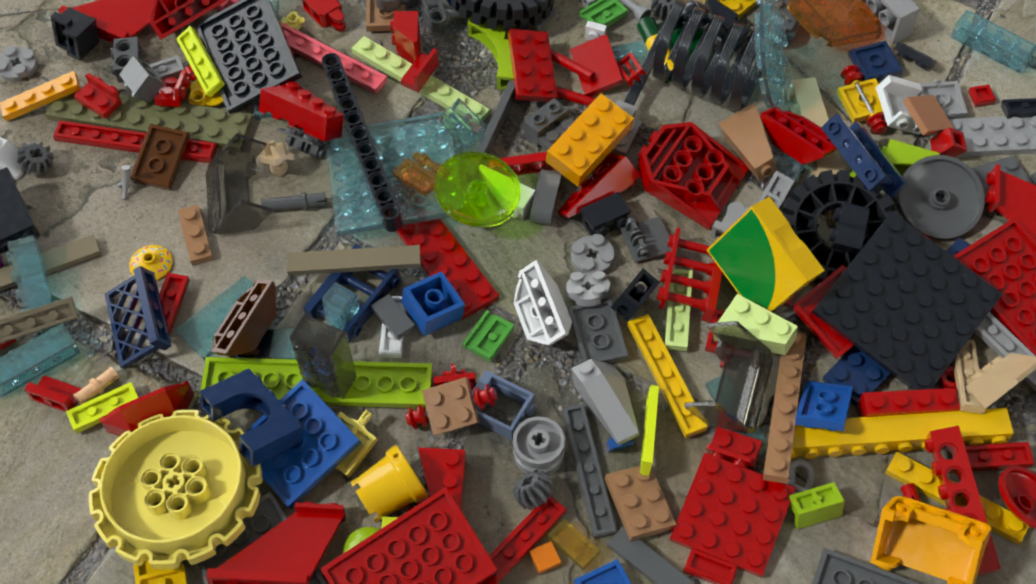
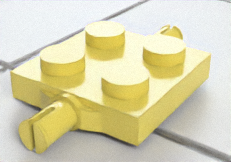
[335,409,378,477]

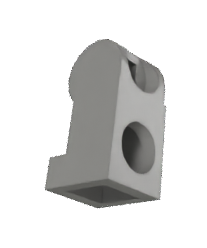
[711,202,746,239]

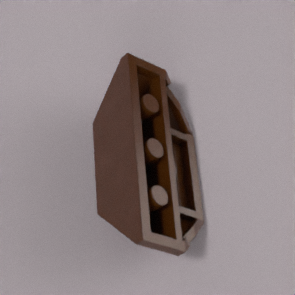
[211,279,276,356]

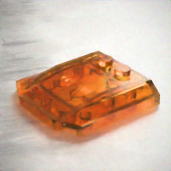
[786,0,882,48]

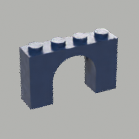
[200,368,303,467]

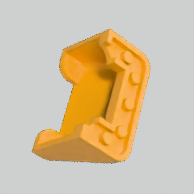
[870,496,991,584]

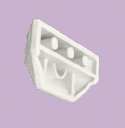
[513,260,572,346]

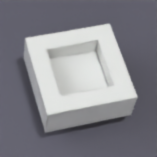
[585,21,607,41]

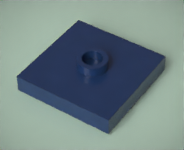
[848,41,903,81]

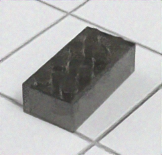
[290,314,357,399]

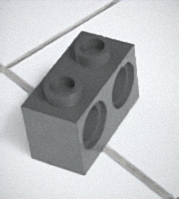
[110,36,142,83]

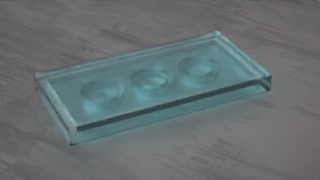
[175,276,253,361]

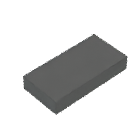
[371,294,415,340]

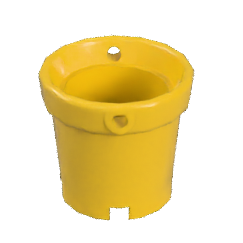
[350,445,429,523]

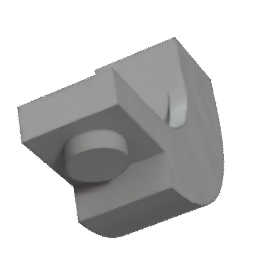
[744,171,796,213]

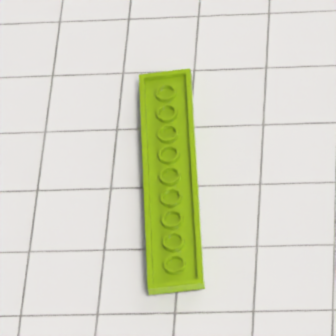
[199,357,433,408]

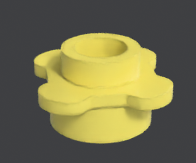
[281,11,305,30]

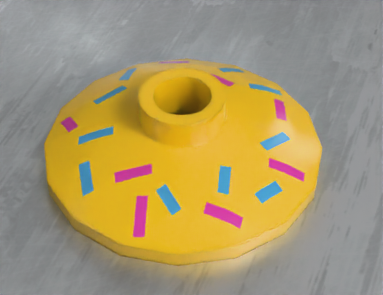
[129,245,173,281]

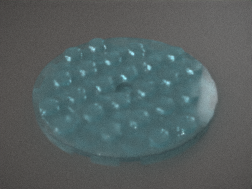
[755,0,789,109]

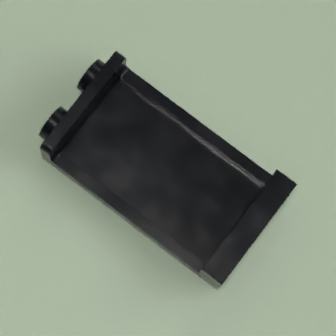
[0,167,40,254]

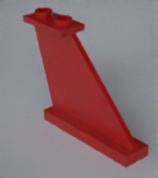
[58,0,153,43]
[986,164,1036,240]
[206,501,346,584]

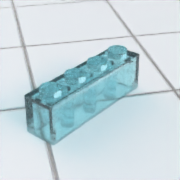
[950,10,1036,74]
[6,235,54,312]
[0,323,81,398]

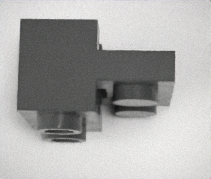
[524,98,574,150]

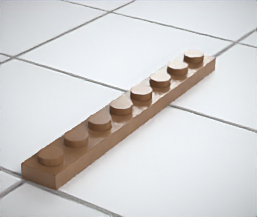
[763,332,807,484]

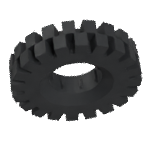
[449,0,554,31]
[781,170,899,285]

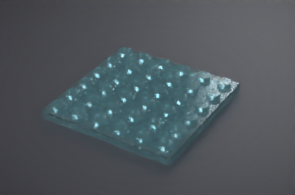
[325,111,466,236]

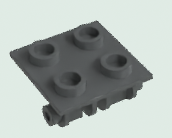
[277,126,331,158]
[620,216,670,263]

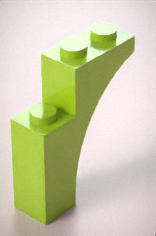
[467,17,514,90]
[850,139,940,177]

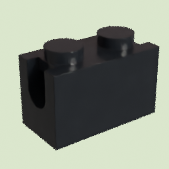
[580,192,631,236]
[610,268,660,321]

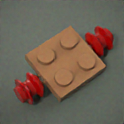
[405,377,497,436]

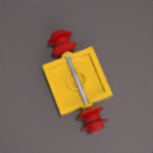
[837,65,888,135]

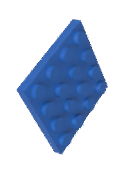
[244,379,362,509]

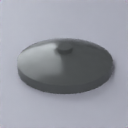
[897,155,985,240]

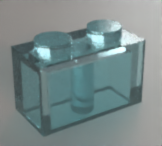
[438,98,488,149]

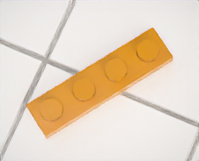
[0,71,81,121]

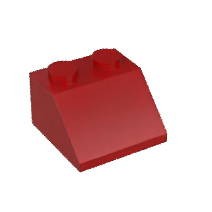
[390,11,421,64]

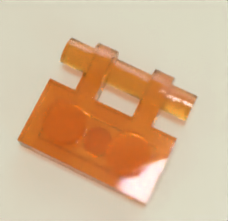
[393,151,450,197]

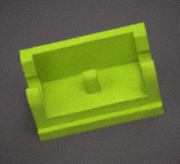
[789,482,845,530]

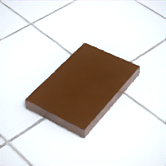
[130,124,191,191]

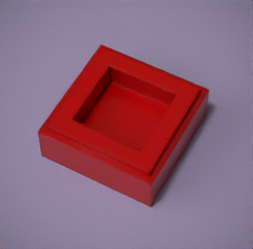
[968,84,996,107]

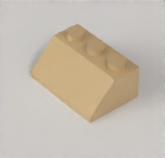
[966,353,1036,409]

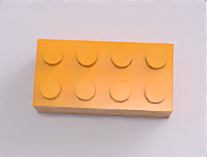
[546,93,634,187]

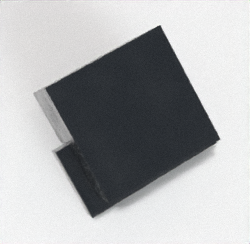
[50,7,99,61]

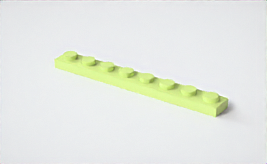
[351,36,490,127]

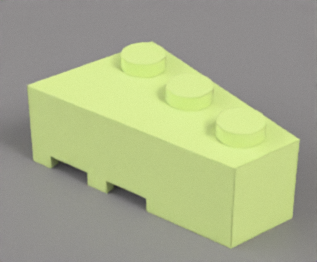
[713,294,797,355]

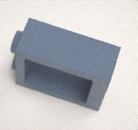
[472,370,536,441]

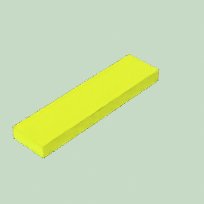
[176,26,225,97]
[640,385,659,476]

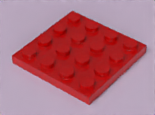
[670,452,796,578]

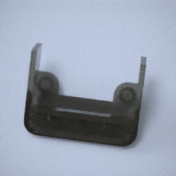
[206,133,272,235]
[684,321,773,433]

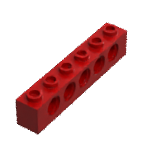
[924,425,1001,576]

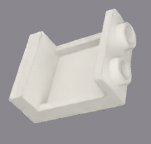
[876,75,922,135]

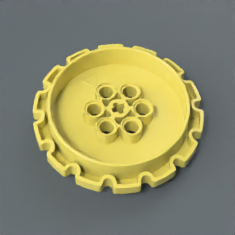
[89,410,263,569]

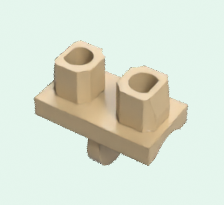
[258,140,294,176]

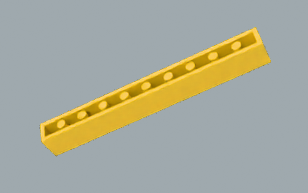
[791,408,1014,460]

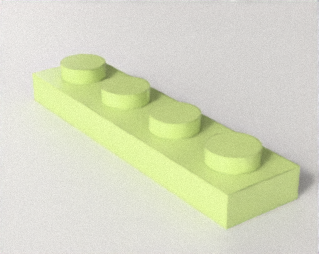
[665,268,693,351]

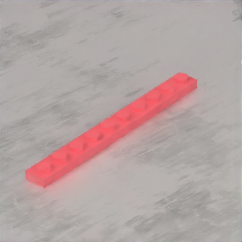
[217,0,388,94]

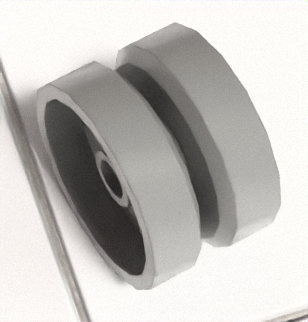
[513,416,565,476]

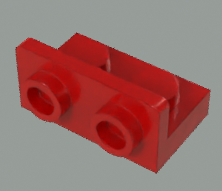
[155,69,191,107]
[74,73,122,119]
[706,427,763,470]

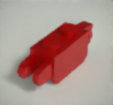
[302,0,346,32]

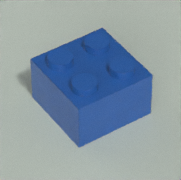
[402,271,465,336]

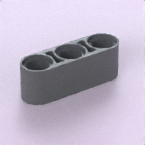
[530,169,563,225]

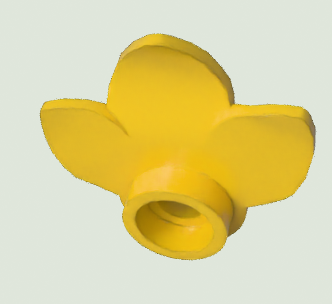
[188,79,224,107]

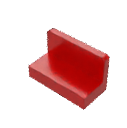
[401,48,439,93]
[24,376,82,412]

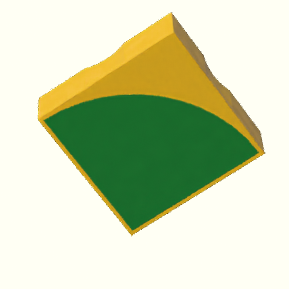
[707,196,825,313]

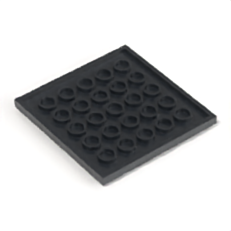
[811,211,1003,390]

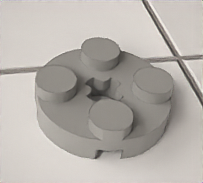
[0,46,38,83]
[571,234,614,273]
[566,271,611,307]

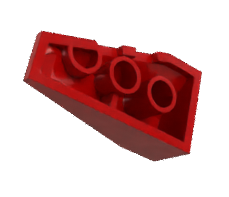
[558,153,640,218]

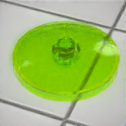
[434,151,521,227]

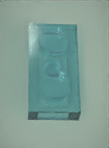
[612,40,648,66]

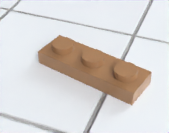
[178,205,213,266]

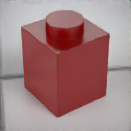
[930,127,967,158]

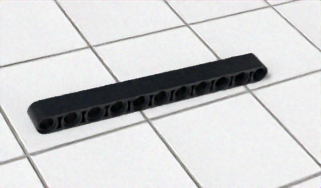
[322,53,402,232]

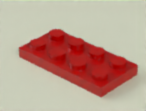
[508,29,558,102]

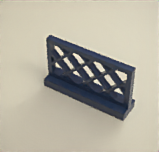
[105,266,172,369]

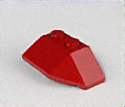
[149,0,227,40]
[760,107,837,164]
[100,381,194,436]

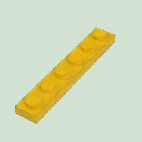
[628,314,708,439]
[885,451,1029,545]

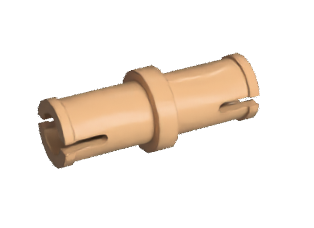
[73,367,120,405]

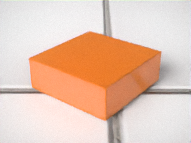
[529,541,561,575]

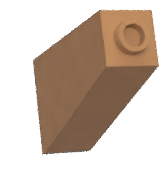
[718,102,778,182]

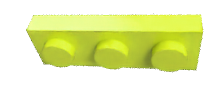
[66,382,139,434]

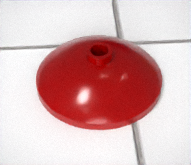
[999,466,1036,529]

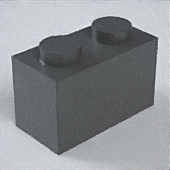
[119,56,164,102]

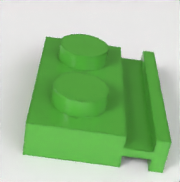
[580,0,628,27]
[462,310,514,362]

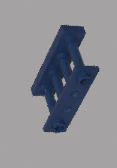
[821,113,908,198]
[303,244,401,343]

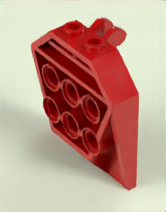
[638,122,749,230]

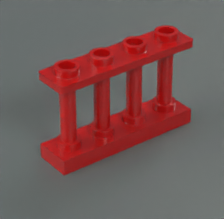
[656,227,722,323]

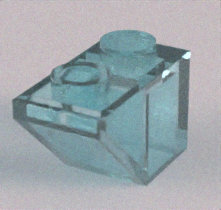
[322,282,360,338]

